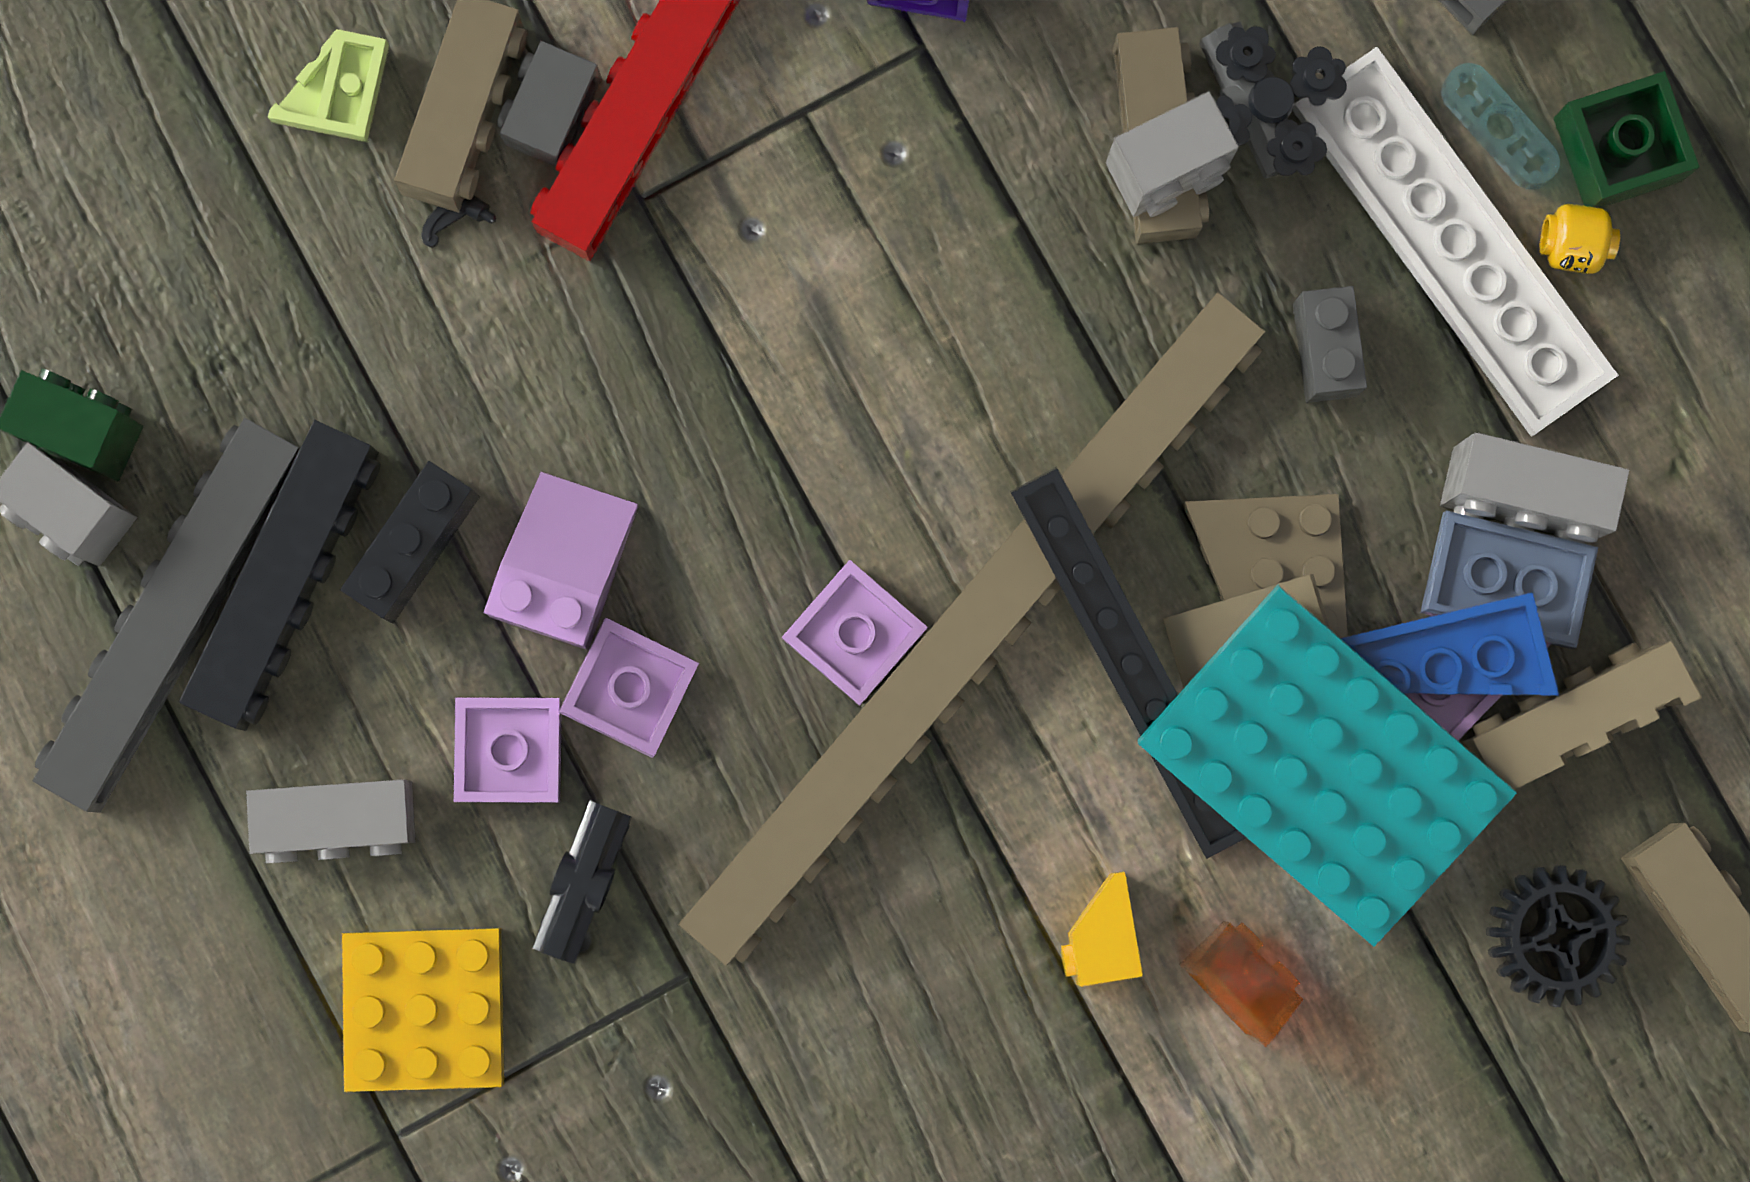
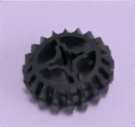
[1486,865,1631,1007]

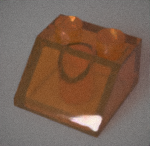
[1179,921,1303,1047]

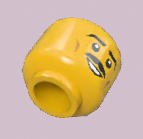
[1540,204,1620,274]

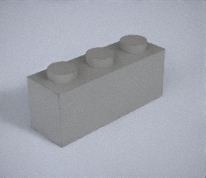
[246,780,416,863]

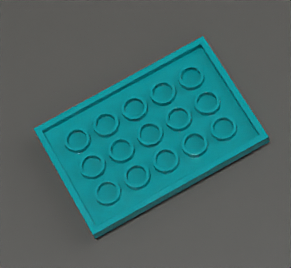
[1137,584,1517,947]

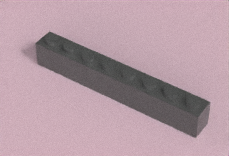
[32,417,300,813]

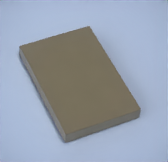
[1163,574,1330,688]

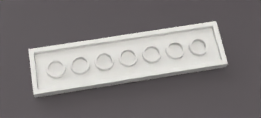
[1293,47,1618,437]

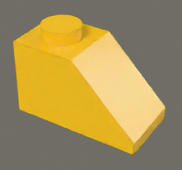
[1061,871,1143,987]

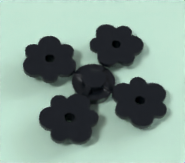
[1215,26,1347,176]

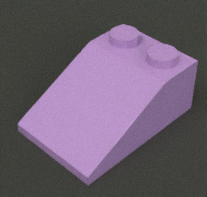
[484,472,639,650]

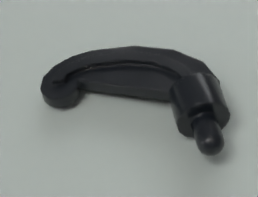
[421,196,497,248]

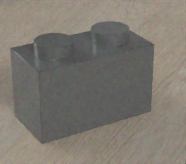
[497,41,602,167]
[1293,286,1367,403]

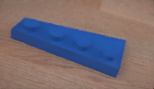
[1341,592,1559,695]

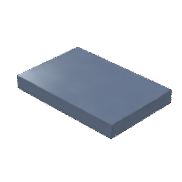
[1420,511,1598,649]

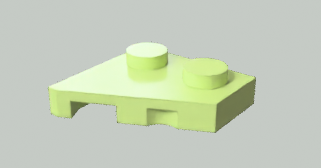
[268,29,389,142]

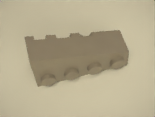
[1462,641,1702,790]

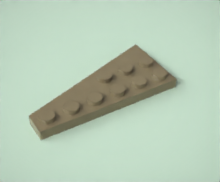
[1182,494,1348,638]

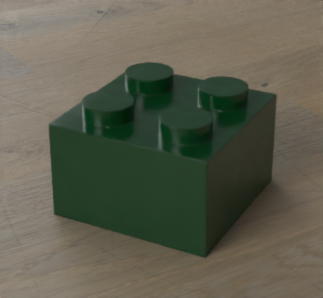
[1553,71,1700,208]
[0,368,144,482]

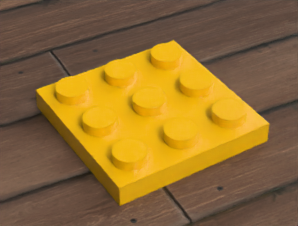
[342,928,504,1092]

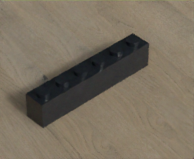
[179,419,381,731]

